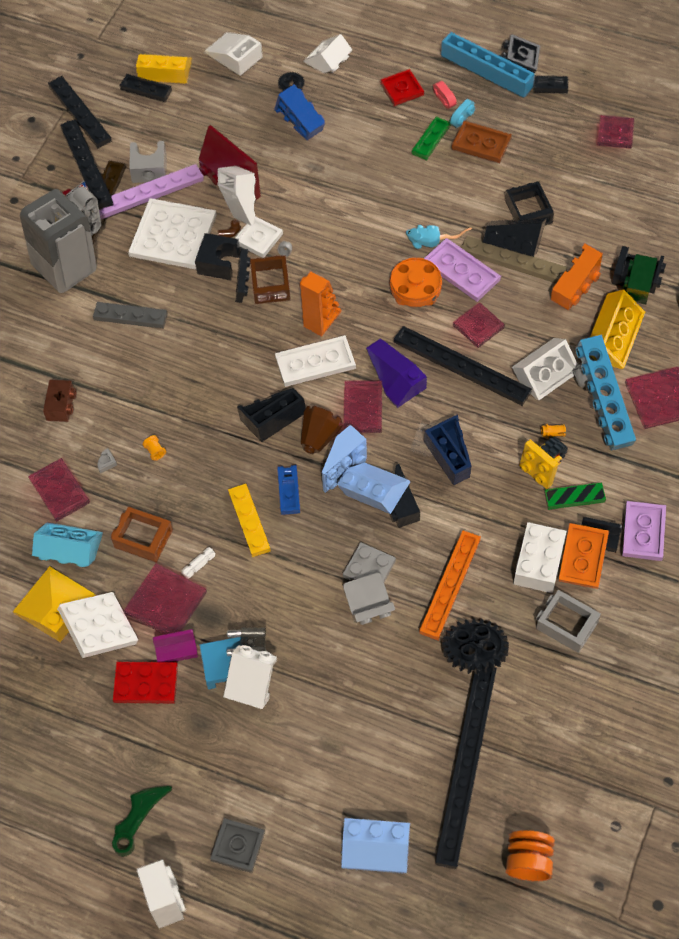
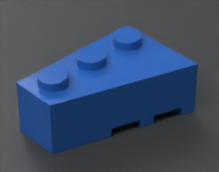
[274,84,325,140]

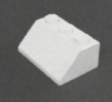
[512,338,578,400]

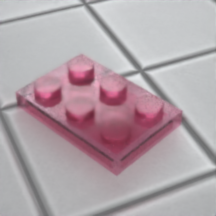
[344,381,382,433]
[28,458,90,522]

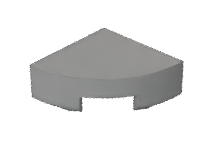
[97,448,117,474]

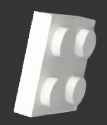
[235,216,283,258]

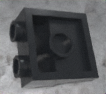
[501,34,540,73]

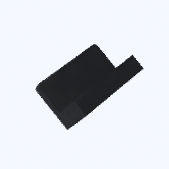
[581,517,622,553]

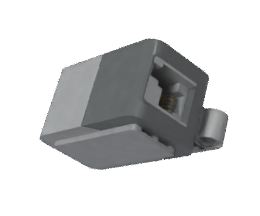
[20,187,101,293]

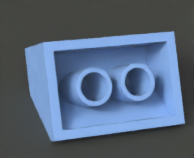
[337,462,410,514]
[342,818,410,873]

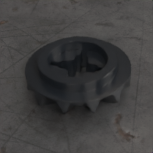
[278,72,305,91]

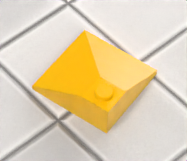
[13,566,96,642]

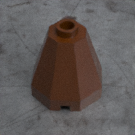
[301,406,343,454]

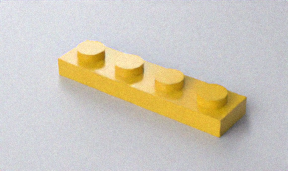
[228,484,271,557]

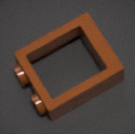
[111,507,173,563]

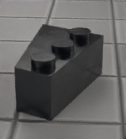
[483,218,546,257]
[237,388,306,442]

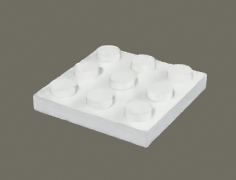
[58,592,138,658]

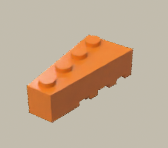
[300,271,342,336]

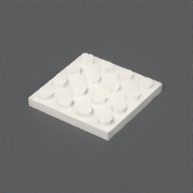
[128,198,217,269]

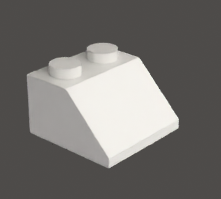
[304,34,352,73]

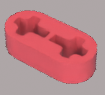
[433,81,457,109]

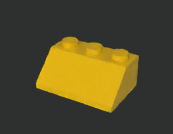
[136,54,192,84]

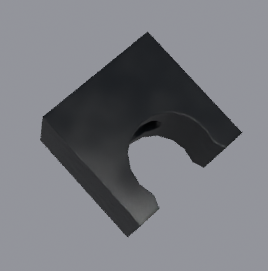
[195,233,240,280]

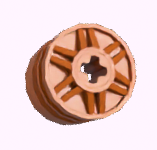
[506,830,555,881]

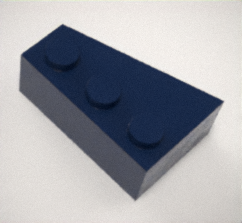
[424,414,472,485]

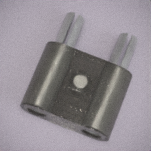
[226,627,266,656]

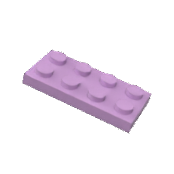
[424,238,501,302]

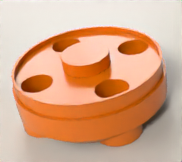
[390,258,442,307]

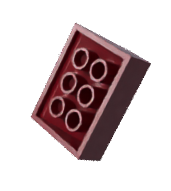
[199,125,261,201]

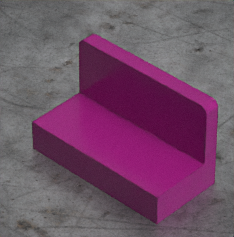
[153,629,198,662]

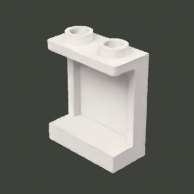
[224,645,277,709]

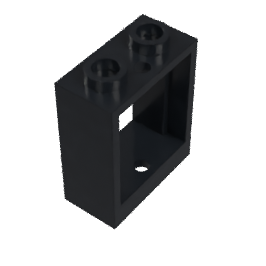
[505,181,554,225]

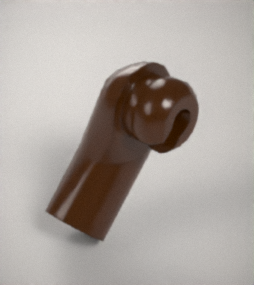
[218,220,241,238]

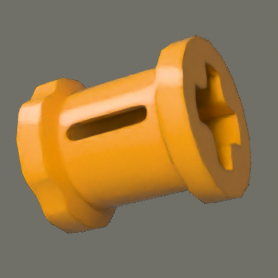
[142,435,166,461]

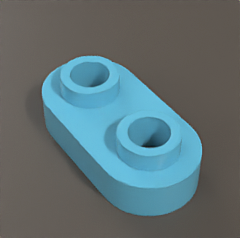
[450,99,475,128]

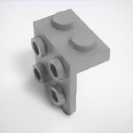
[343,573,395,625]

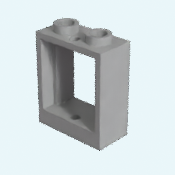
[536,590,601,653]

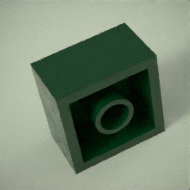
[624,254,658,305]

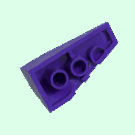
[366,338,427,408]

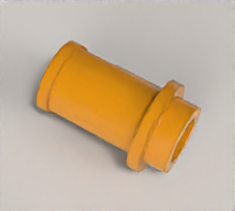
[541,423,566,439]

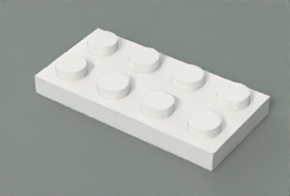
[275,336,356,387]

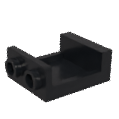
[612,246,666,294]

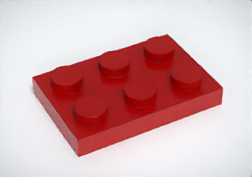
[113,662,178,704]

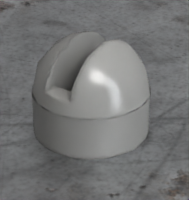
[277,241,292,256]

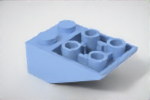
[322,425,367,493]

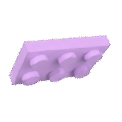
[622,501,666,561]

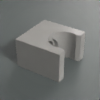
[129,141,167,183]

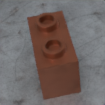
[43,379,76,422]

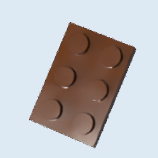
[452,121,512,163]

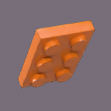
[559,523,609,589]

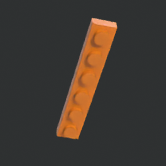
[420,530,481,641]

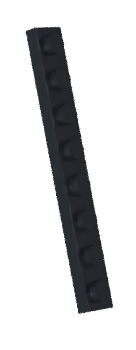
[60,119,113,209]
[394,326,532,406]

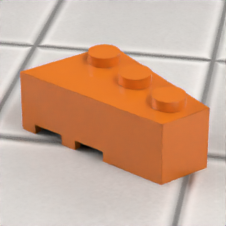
[551,243,603,310]

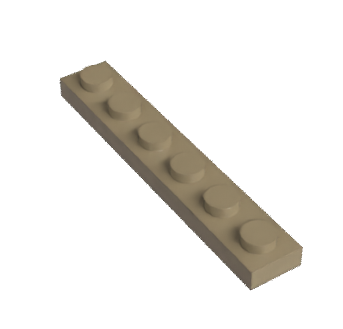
[461,236,568,283]

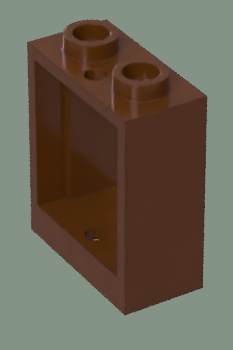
[250,255,291,304]

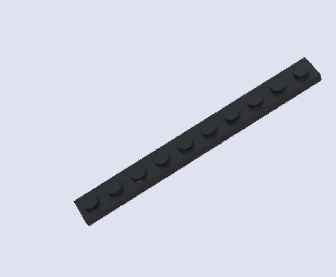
[436,668,497,870]

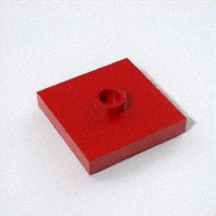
[380,69,424,106]

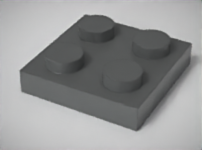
[210,818,265,873]

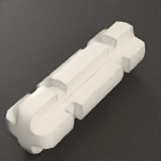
[181,547,215,579]

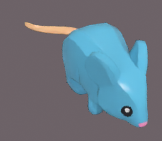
[406,225,472,249]

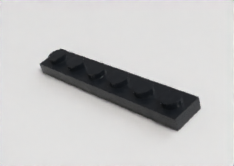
[48,76,112,149]

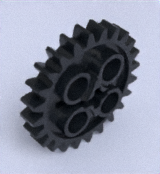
[442,618,509,675]

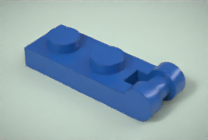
[278,465,300,515]

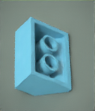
[32,522,103,567]

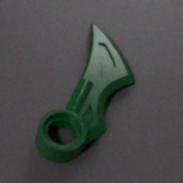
[112,786,172,857]

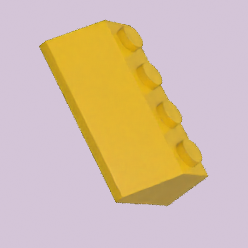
[590,289,645,369]

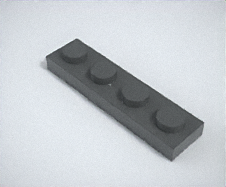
[93,302,168,329]

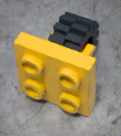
[519,437,568,489]

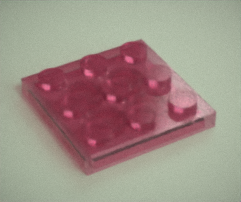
[625,367,679,429]
[124,564,207,635]

